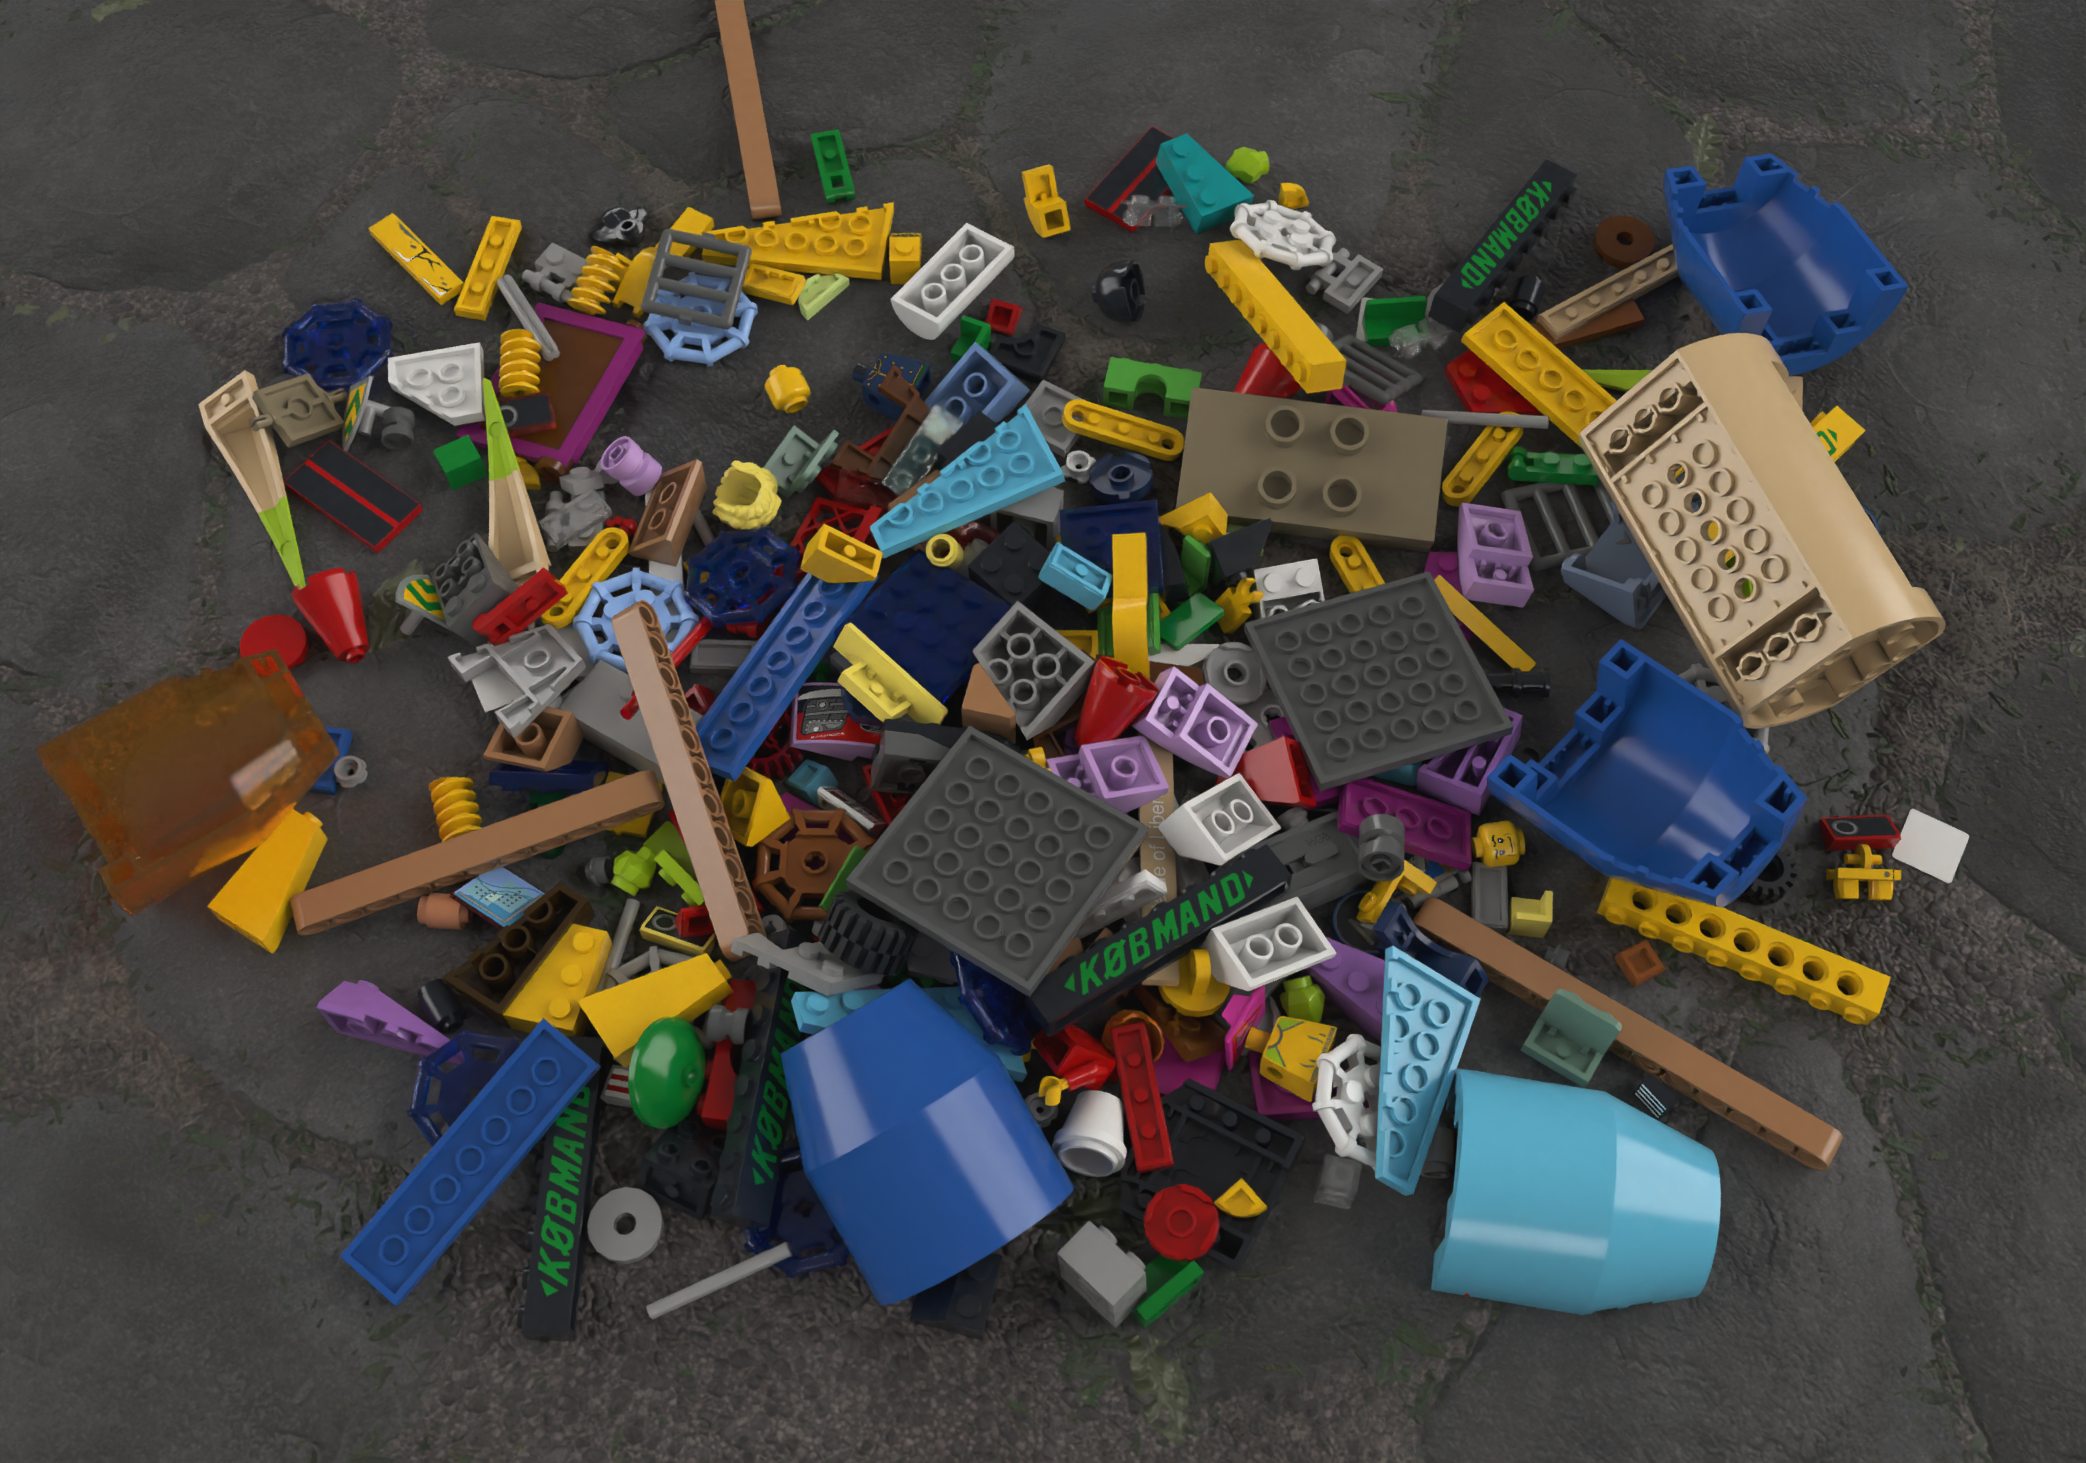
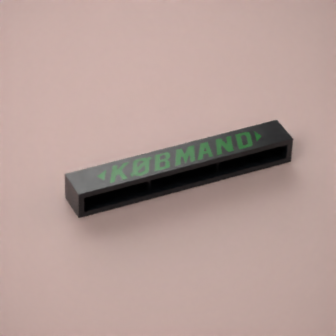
[1428,159,1577,333]
[1024,844,1292,1038]
[710,929,818,1230]
[517,1036,608,1341]

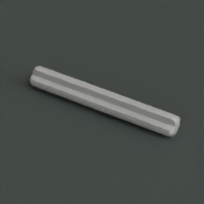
[497,275,560,361]

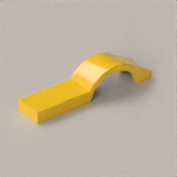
[612,207,714,319]
[1112,533,1150,679]

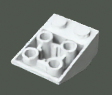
[1247,558,1325,620]

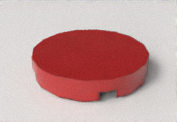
[240,614,309,677]
[1143,1184,1220,1262]

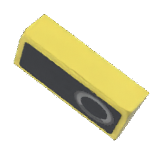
[639,906,717,957]

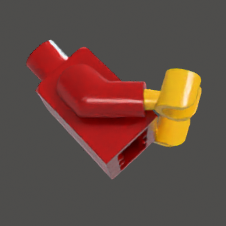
[1015,1024,1119,1106]

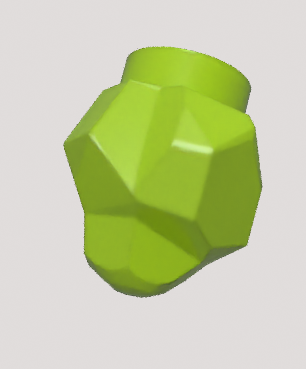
[1225,147,1269,184]
[610,845,656,897]
[1280,975,1325,1023]

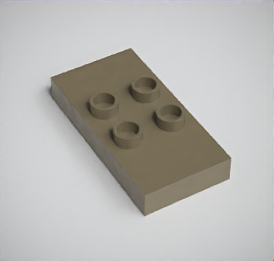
[1176,387,1448,552]

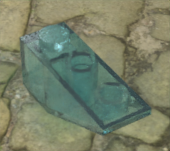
[881,402,964,496]

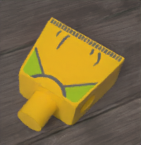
[1245,1016,1337,1102]

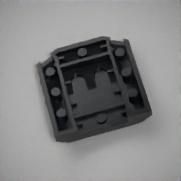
[1120,1078,1305,1273]

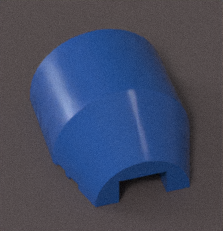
[1663,153,1909,376]
[1487,639,1807,907]
[781,978,1074,1305]

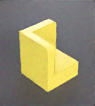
[1508,890,1553,938]

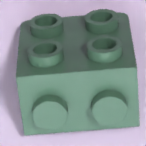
[763,426,839,499]
[1520,988,1622,1088]

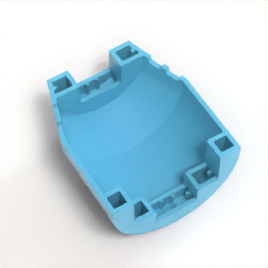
[1431,1068,1721,1315]

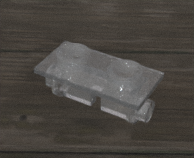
[1120,195,1187,227]
[1389,317,1455,359]

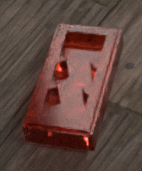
[834,468,902,515]

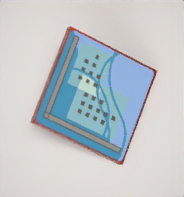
[450,866,546,930]

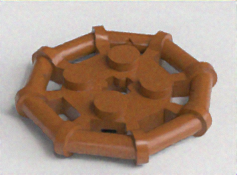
[752,807,877,923]

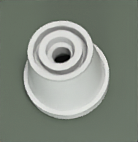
[1052,1090,1127,1177]

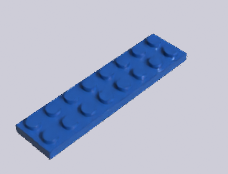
[696,573,879,781]
[340,1018,602,1306]

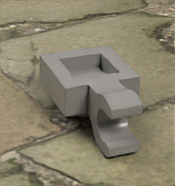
[559,460,619,496]

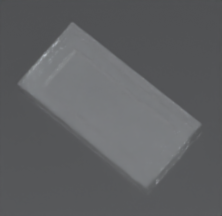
[538,488,613,549]

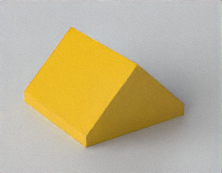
[720,767,791,847]

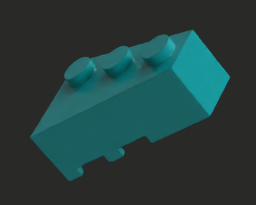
[1155,133,1254,235]

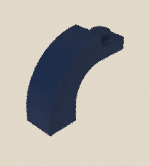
[1372,901,1489,997]

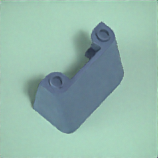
[1561,500,1699,630]

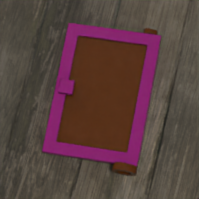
[456,302,647,484]

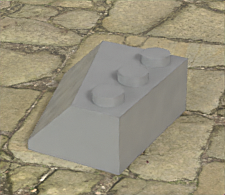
[973,601,1095,740]

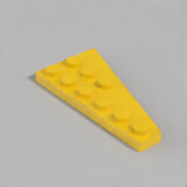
[702,202,894,280]

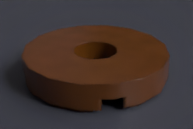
[1593,216,1655,268]

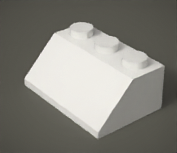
[1158,773,1281,866]
[1200,897,1337,991]

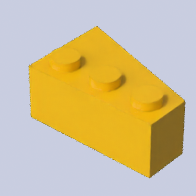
[503,924,612,1037]

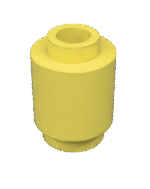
[926,534,964,572]

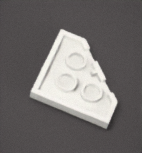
[388,342,486,426]

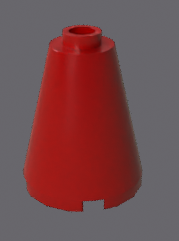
[1233,343,1302,399]
[291,568,370,664]
[1074,656,1159,749]

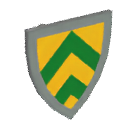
[342,376,391,451]
[395,575,450,635]

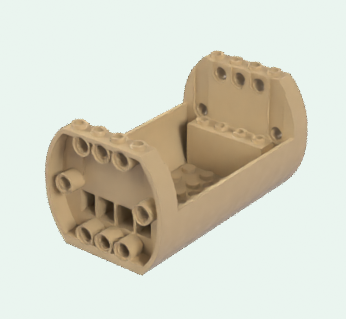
[1579,333,1946,729]

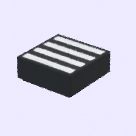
[1633,1074,1677,1120]

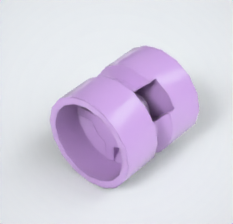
[600,436,662,496]

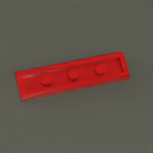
[1109,1021,1175,1174]

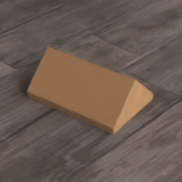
[628,459,707,567]
[962,663,1016,744]

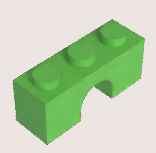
[1102,357,1202,420]

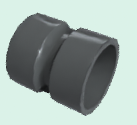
[1358,814,1405,882]

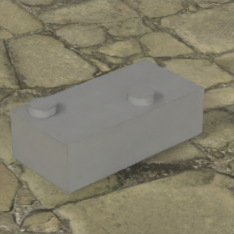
[559,660,704,784]

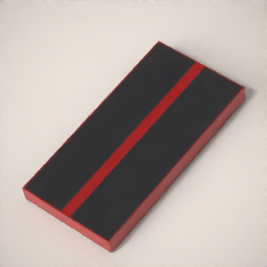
[1085,126,1174,233]
[284,440,423,553]

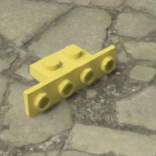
[833,623,948,725]

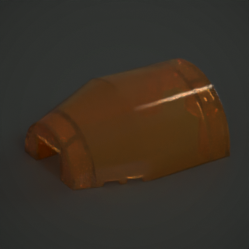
[35,649,340,916]

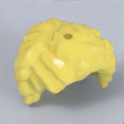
[712,460,781,533]

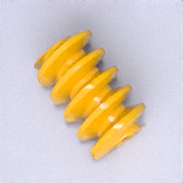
[567,246,625,315]
[499,329,541,400]
[429,777,482,842]

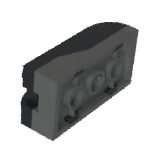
[871,719,1021,795]

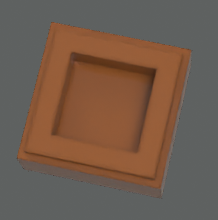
[1614,939,1666,988]

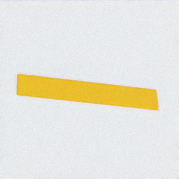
[1434,575,1536,671]

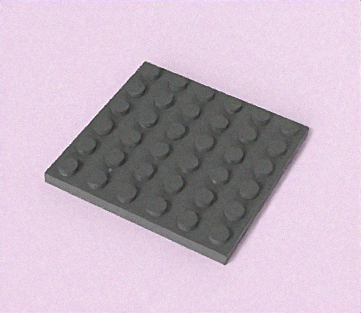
[1244,571,1513,791]
[846,726,1149,997]

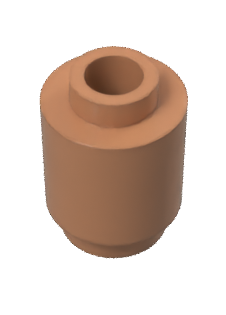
[417,893,474,930]

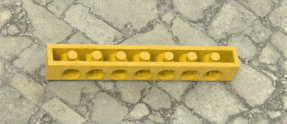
[1596,878,1891,1026]

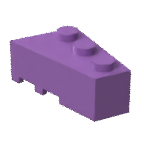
[1416,708,1523,816]
[1300,937,1385,1043]

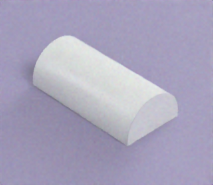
[891,223,1014,340]

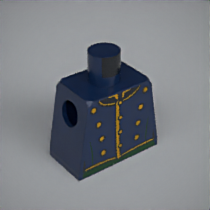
[852,353,931,422]

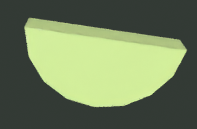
[798,273,850,321]

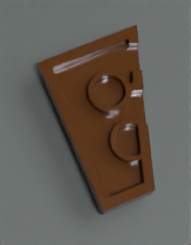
[1133,982,1229,1063]

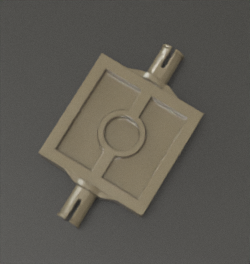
[249,373,348,448]

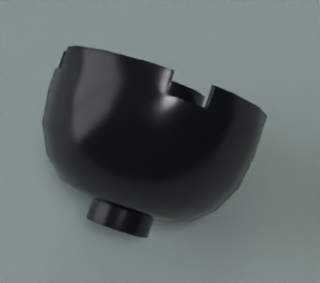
[1092,260,1145,322]

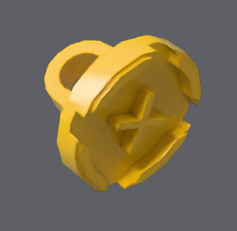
[1158,948,1230,1017]

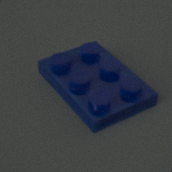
[489,760,608,794]

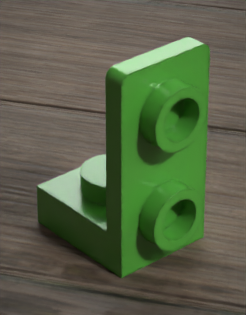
[1157,535,1211,609]

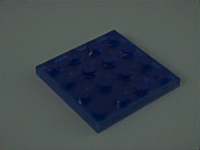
[834,548,1011,704]

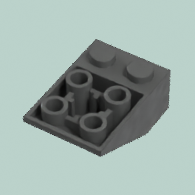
[432,532,518,647]

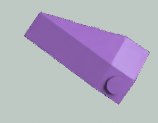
[317,980,474,1069]

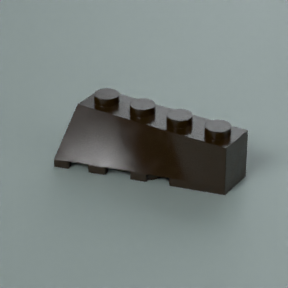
[442,882,596,1029]

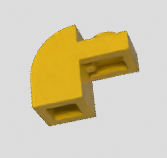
[1021,164,1071,238]

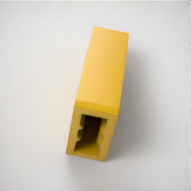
[207,808,328,954]
[578,953,734,1068]

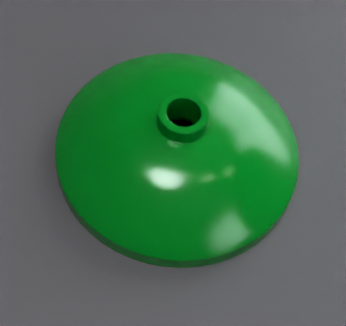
[628,1016,706,1129]

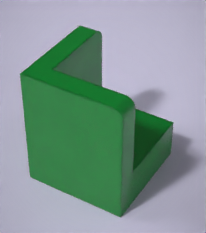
[950,315,991,362]
[434,435,487,490]

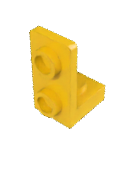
[1356,859,1437,923]

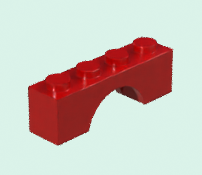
[697,979,756,1131]

